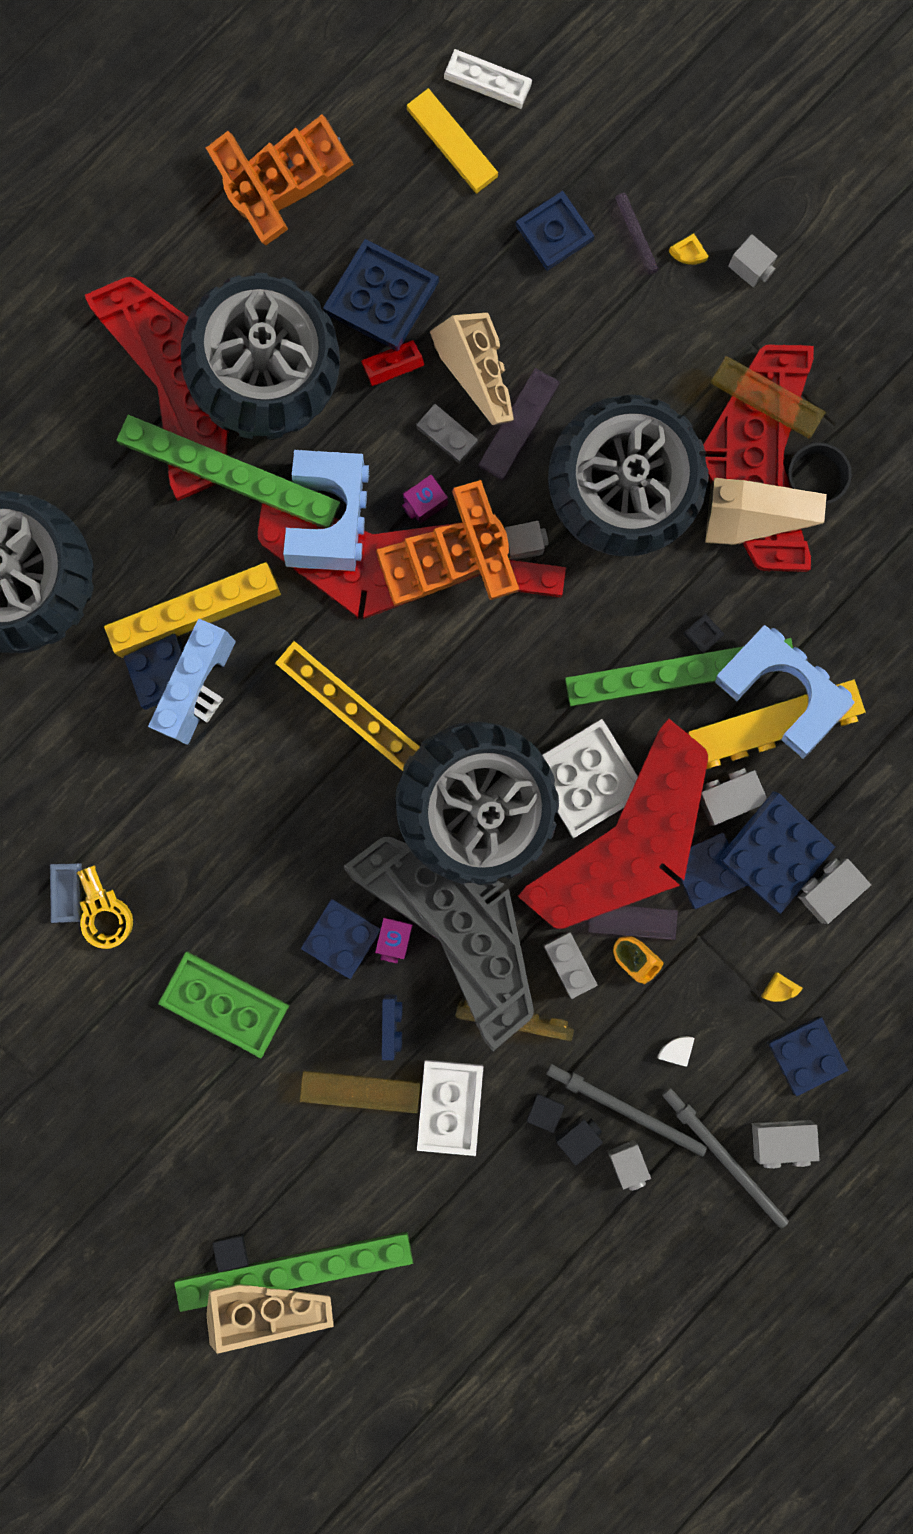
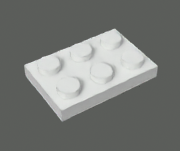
[417,1060,483,1156]

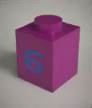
[402,475,448,524]
[375,917,413,963]

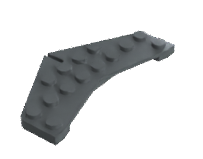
[344,837,534,1051]

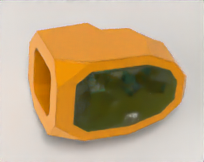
[613,936,663,984]

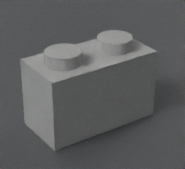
[700,768,767,826]
[798,858,871,924]
[542,931,598,999]
[752,1120,820,1168]

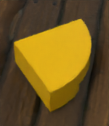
[669,233,709,265]
[761,972,803,1002]

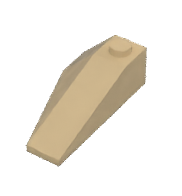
[430,313,514,425]
[705,478,827,545]
[207,1284,334,1354]

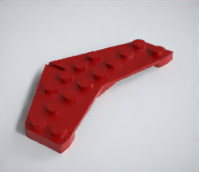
[85,277,229,501]
[703,344,814,572]
[258,503,481,619]
[518,719,708,929]

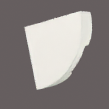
[657,1036,695,1067]

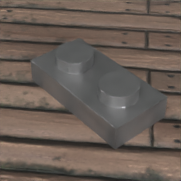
[417,404,478,464]

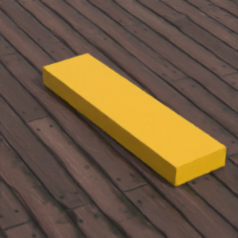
[407,88,498,194]

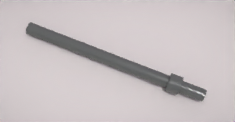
[546,1064,707,1157]
[662,1087,789,1229]

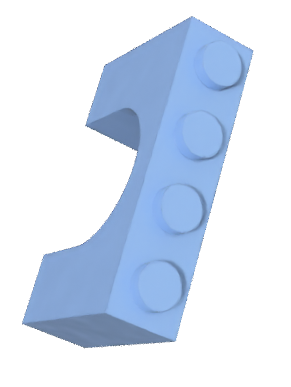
[283,450,369,571]
[148,618,236,745]
[715,625,855,759]

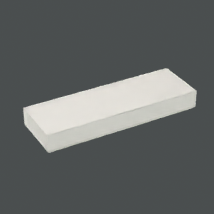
[444,49,532,109]

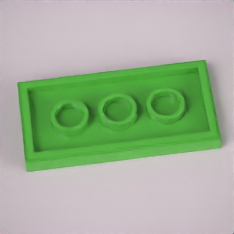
[158,951,290,1058]

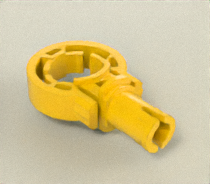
[77,865,133,949]

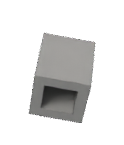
[728,234,777,288]
[505,521,548,561]
[607,1140,651,1190]

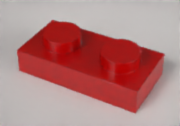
[361,340,424,386]
[509,560,566,597]

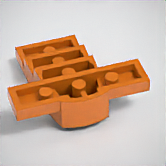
[206,114,354,245]
[376,480,519,606]

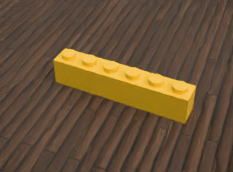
[104,562,281,658]
[275,641,420,771]
[687,680,866,769]

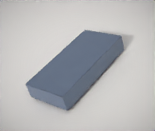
[50,863,82,923]

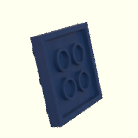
[323,239,439,352]
[718,791,835,914]

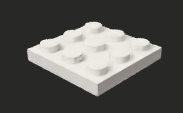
[542,719,638,838]

